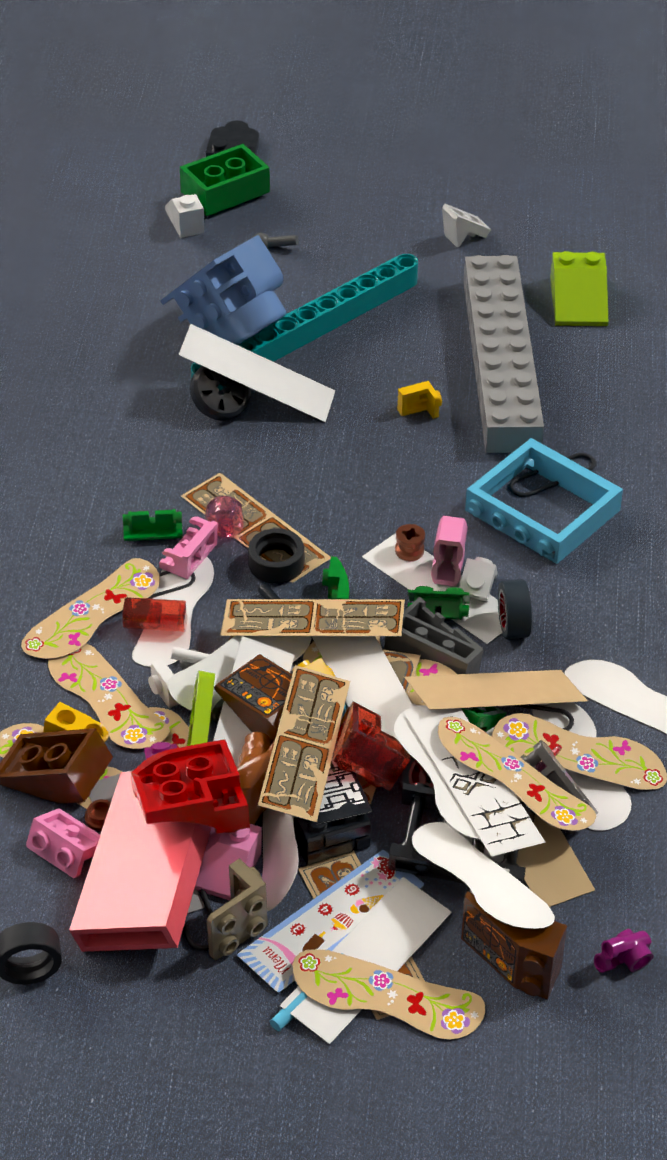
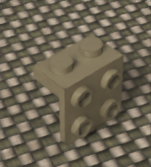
[207,858,268,960]

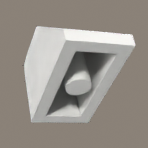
[165,194,204,238]

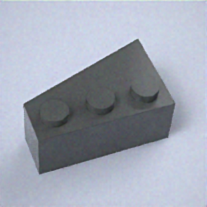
[384,597,483,674]

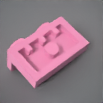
[26,808,100,878]

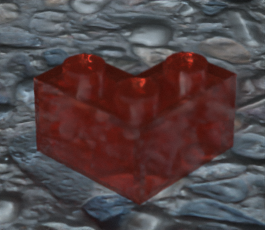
[332,701,410,791]

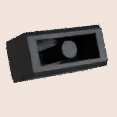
[296,803,371,865]

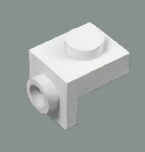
[459,557,498,602]
[148,658,179,708]

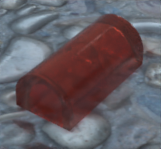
[123,597,188,632]

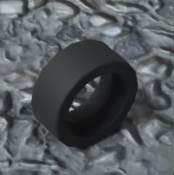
[248,528,305,584]
[0,922,62,985]

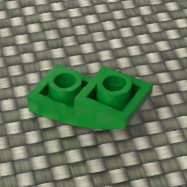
[322,556,349,599]

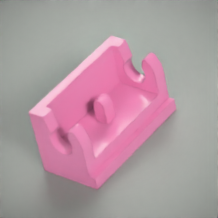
[159,517,218,579]

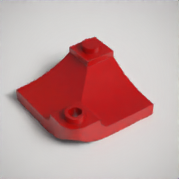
[131,739,250,834]

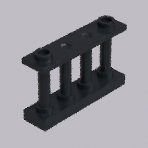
[388,783,535,884]

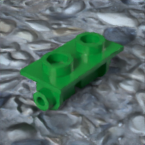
[123,509,183,541]
[408,586,470,620]

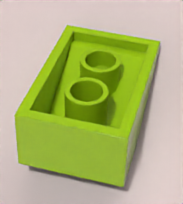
[550,251,609,326]

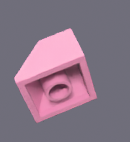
[194,824,262,900]

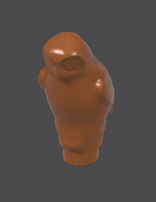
[237,732,275,825]

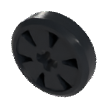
[190,366,251,421]

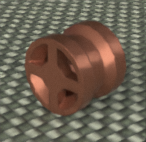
[395,524,425,561]

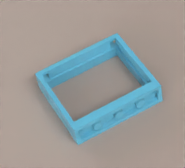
[465,438,623,564]

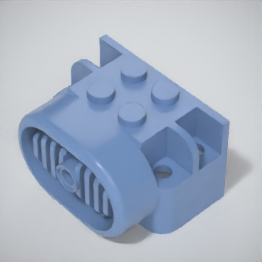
[160,235,286,345]

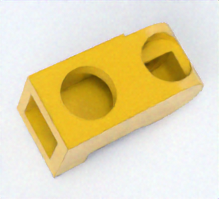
[43,702,109,743]

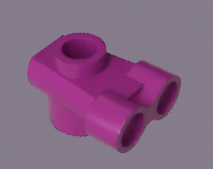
[594,929,654,973]

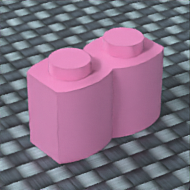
[431,516,468,586]

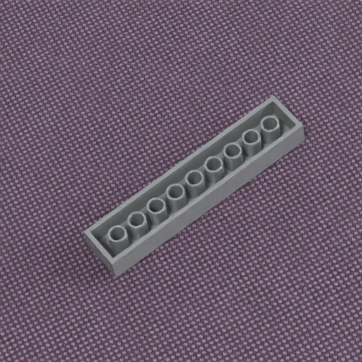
[463,255,544,453]

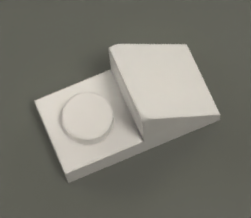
[442,204,491,247]

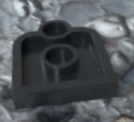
[206,120,259,157]

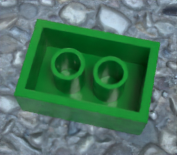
[179,144,270,216]

